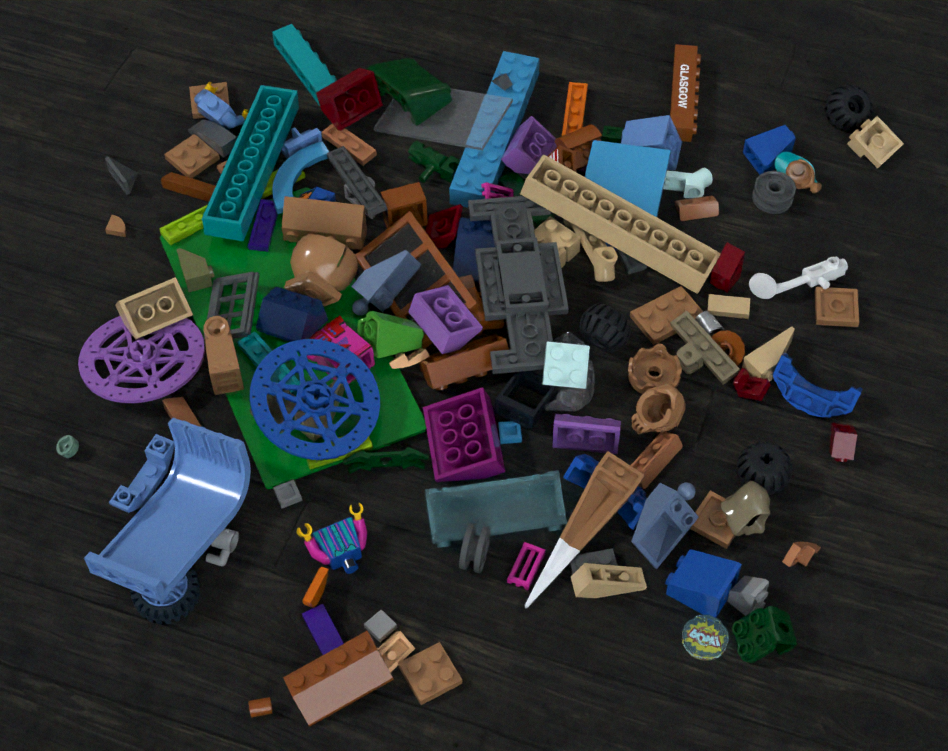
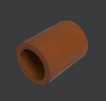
[249,697,273,718]

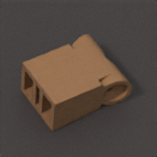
[204,316,244,395]

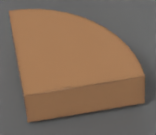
[105,215,126,237]

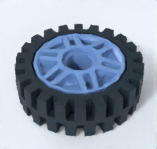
[130,567,200,624]

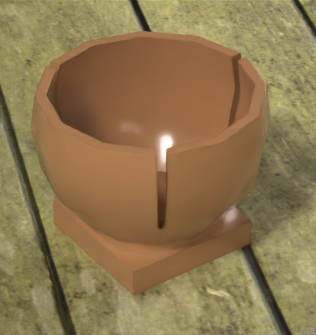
[284,235,358,307]

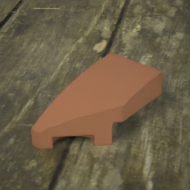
[782,542,821,567]

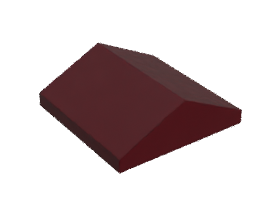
[422,204,463,248]

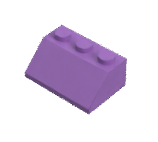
[501,116,557,174]
[408,285,483,354]
[553,414,621,454]

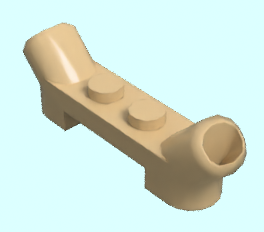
[564,219,618,282]

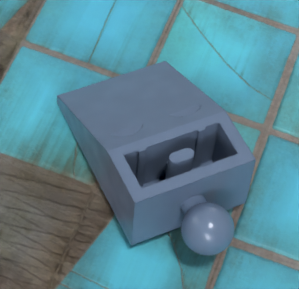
[351,250,422,316]
[631,482,699,569]

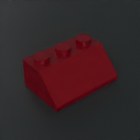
[316,68,383,131]

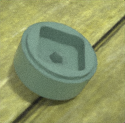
[56,435,79,458]

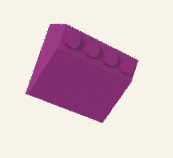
[423,387,505,482]

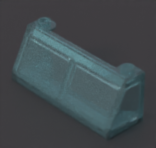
[424,470,567,548]

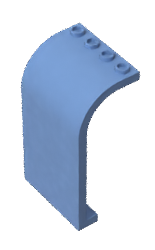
[84,418,251,602]

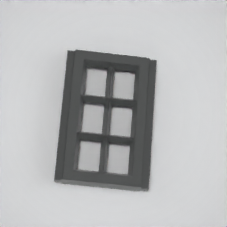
[204,272,260,341]

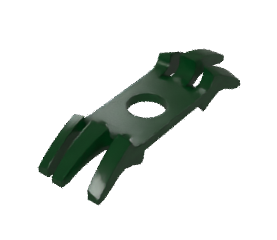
[343,447,429,474]

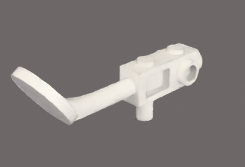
[749,256,848,299]

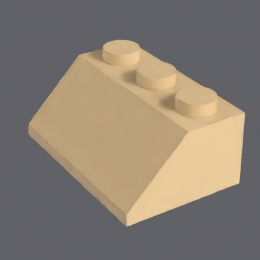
[115,277,193,339]

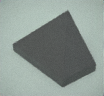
[105,157,138,195]

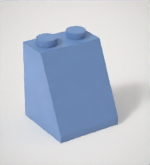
[620,115,682,170]

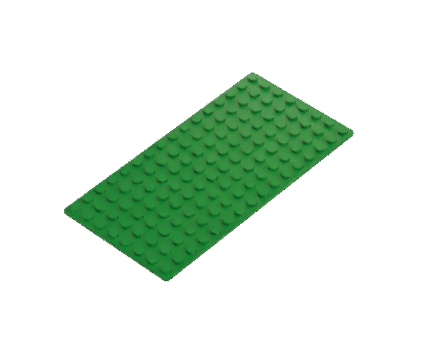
[160,188,427,489]

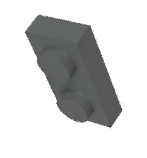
[569,548,618,575]

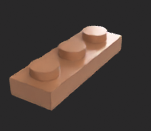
[322,124,377,166]

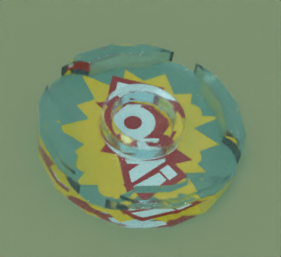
[682,615,729,660]

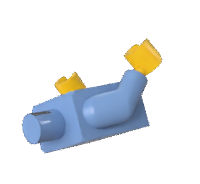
[194,82,249,130]

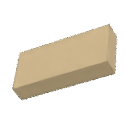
[707,294,750,319]

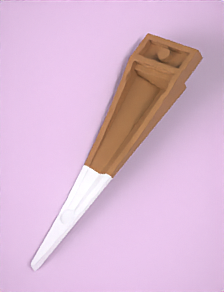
[525,451,645,608]

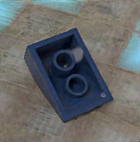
[453,218,495,283]

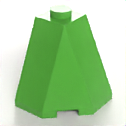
[357,311,424,358]

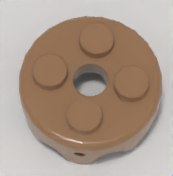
[628,344,682,394]

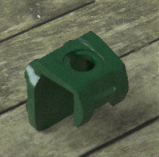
[732,606,797,663]

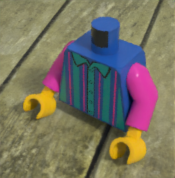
[297,503,367,574]

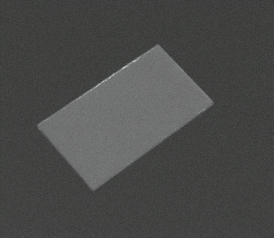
[373,88,513,151]

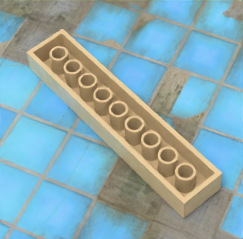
[520,154,721,294]

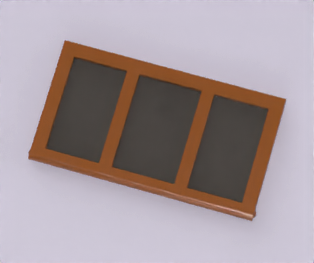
[355,211,479,349]

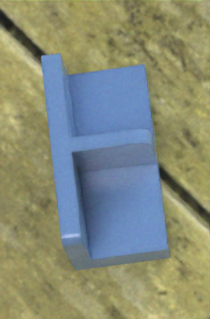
[281,127,322,159]

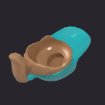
[775,152,822,193]

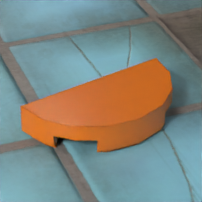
[303,567,329,608]

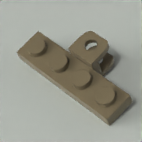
[670,311,740,385]

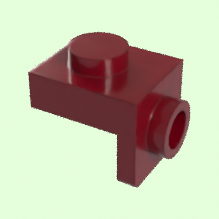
[733,368,770,401]

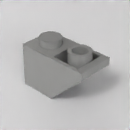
[727,576,769,616]

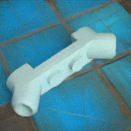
[663,168,713,198]

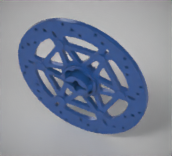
[249,339,380,460]

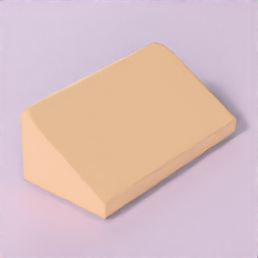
[378,631,415,673]

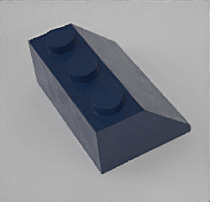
[256,287,329,342]

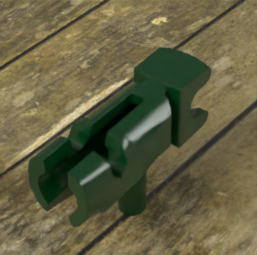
[408,140,460,183]

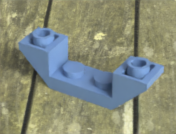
[109,434,175,513]

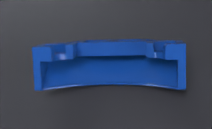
[773,352,863,417]
[563,454,647,530]

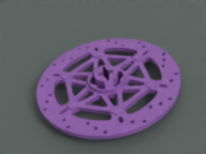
[78,316,205,403]

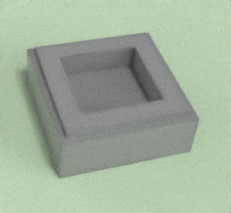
[273,479,302,509]
[364,610,397,642]

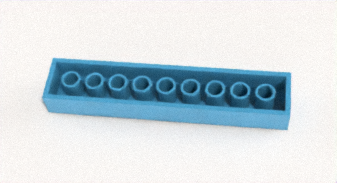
[449,51,539,208]

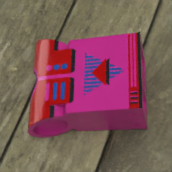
[304,315,375,384]

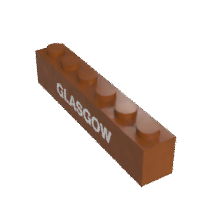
[670,44,701,142]

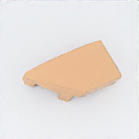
[389,348,430,369]

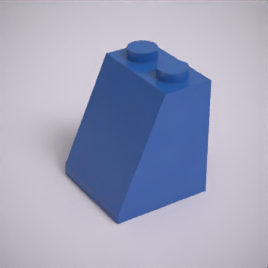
[665,549,742,621]

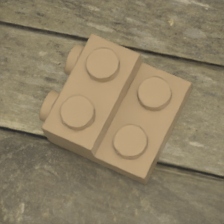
[847,116,904,168]

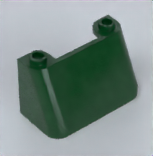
[366,58,453,126]

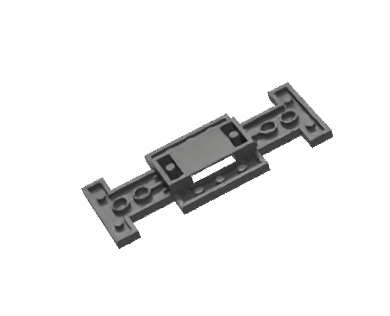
[468,196,569,374]

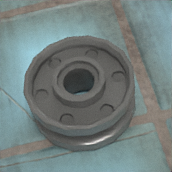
[752,171,796,214]
[459,522,491,573]

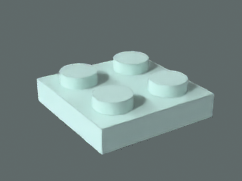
[542,342,590,389]

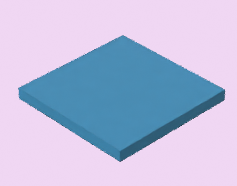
[585,140,671,217]

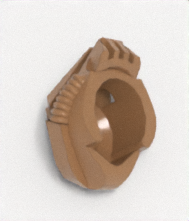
[631,385,686,434]

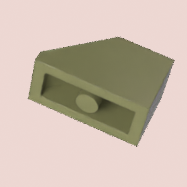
[177,248,214,292]

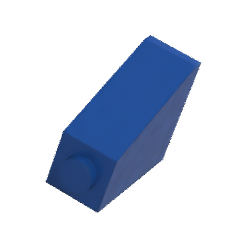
[743,125,795,175]

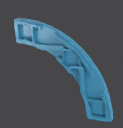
[272,141,329,214]

